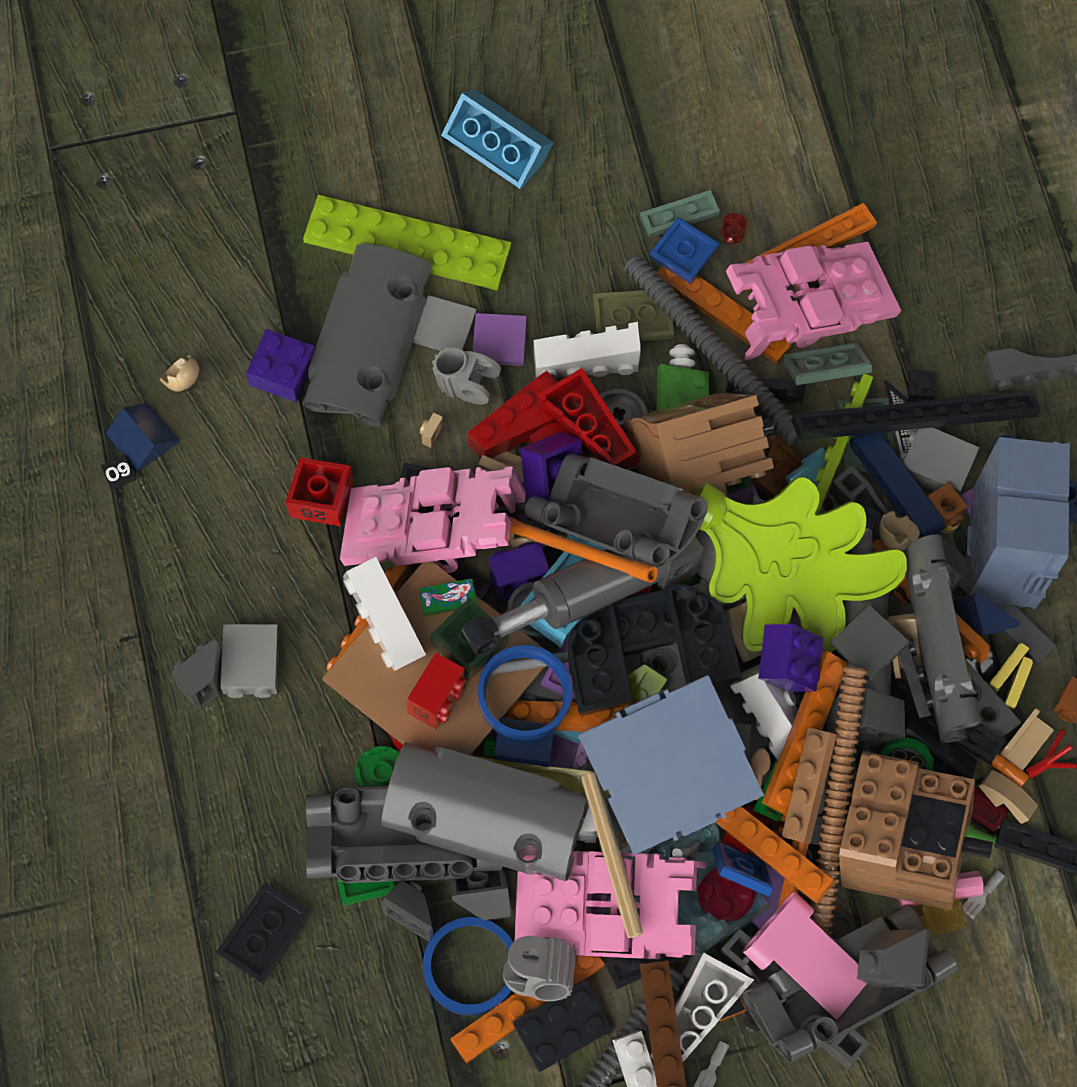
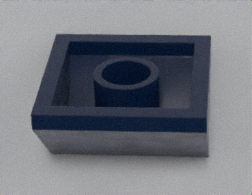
[106,403,179,472]
[953,593,1021,636]
[494,718,554,767]

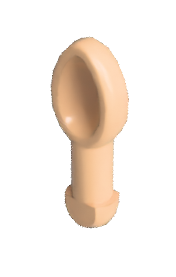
[750,748,770,800]

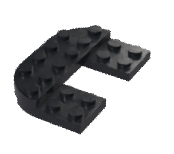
[568,584,742,716]

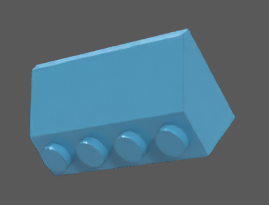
[441,89,554,189]

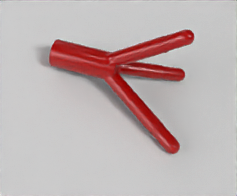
[1025,729,1077,779]

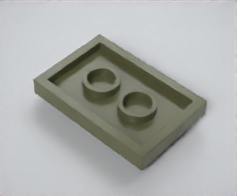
[593,290,674,341]

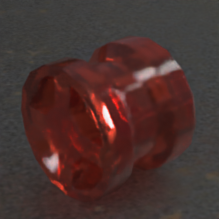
[721,213,747,244]

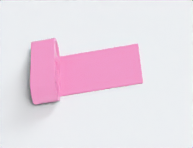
[743,892,867,1020]

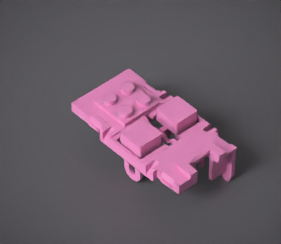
[726,242,901,360]
[340,466,526,573]
[515,851,706,959]

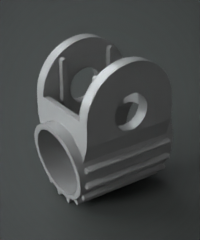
[432,346,501,405]
[503,936,576,1001]

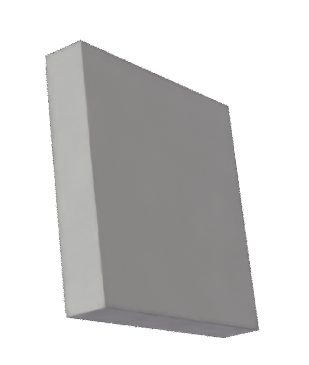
[413,295,477,351]

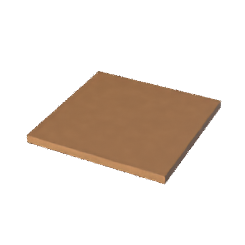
[322,561,546,756]

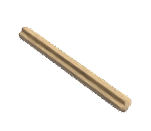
[581,772,643,938]

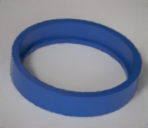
[478,645,572,741]
[423,917,513,1016]

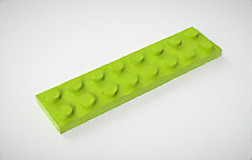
[303,195,511,291]

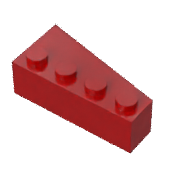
[537,368,639,470]
[468,370,559,459]

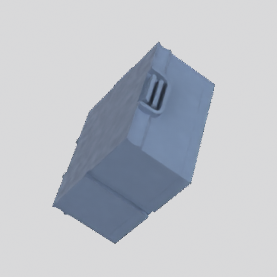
[965,437,1070,610]
[578,675,764,855]

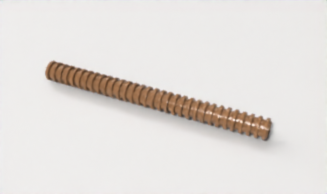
[810,666,868,936]

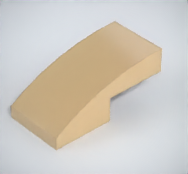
[979,770,1038,824]

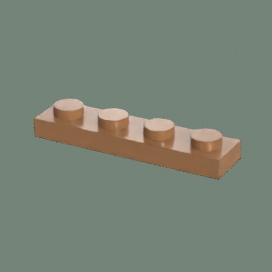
[782,728,837,844]

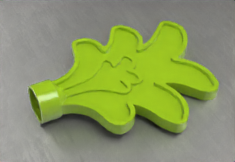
[695,476,907,653]

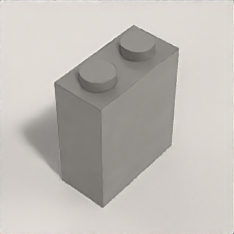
[900,427,979,494]
[221,624,280,698]

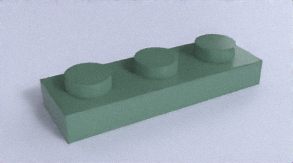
[640,190,720,238]

